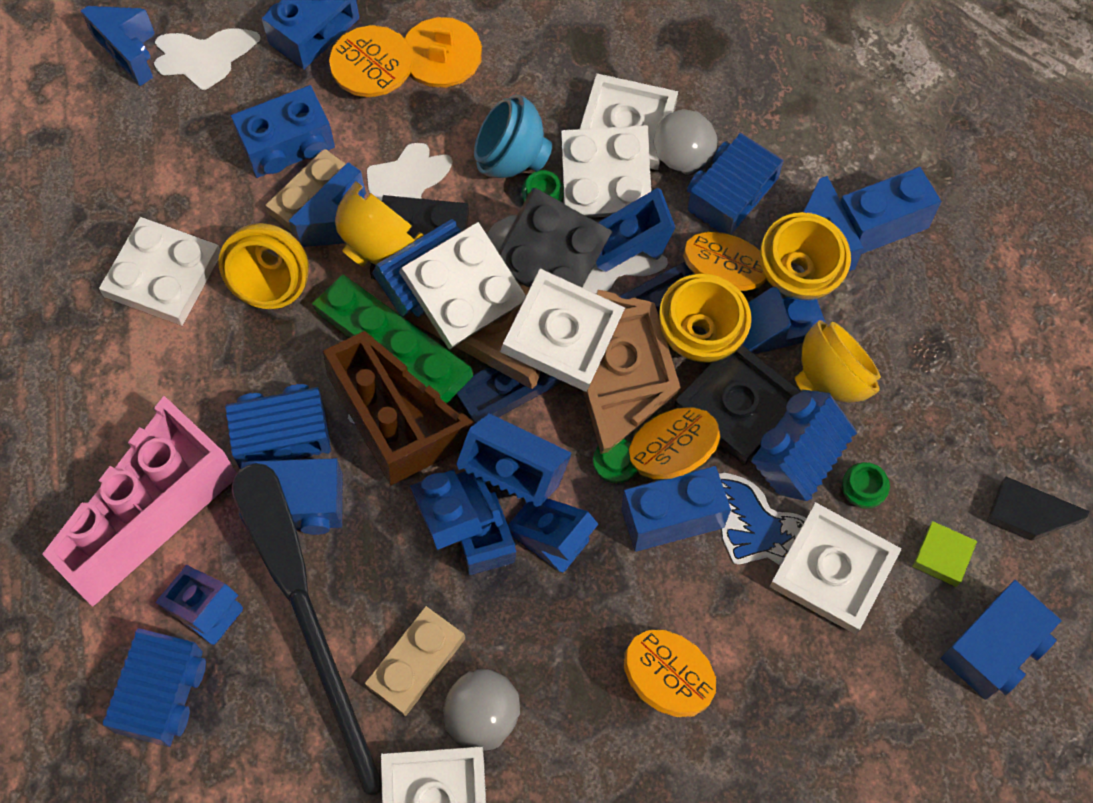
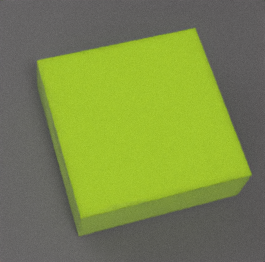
[912,521,977,587]

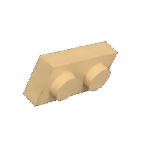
[265,149,345,232]
[365,606,465,717]

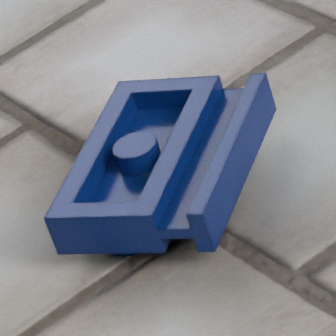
[410,469,503,550]

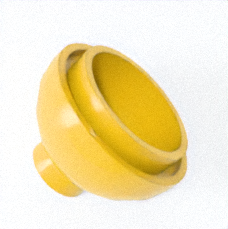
[760,212,851,300]
[218,223,309,309]
[659,274,751,362]
[794,321,881,403]

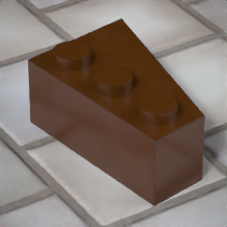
[323,331,473,486]

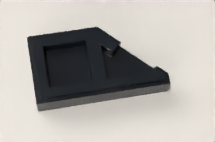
[987,476,1090,541]

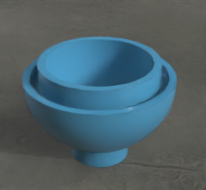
[474,94,552,178]

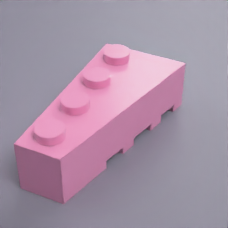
[42,396,237,607]

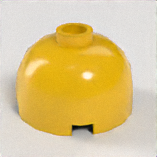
[335,181,424,267]

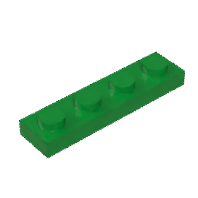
[312,274,473,404]

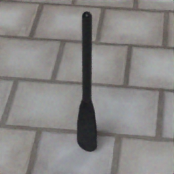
[232,463,382,795]

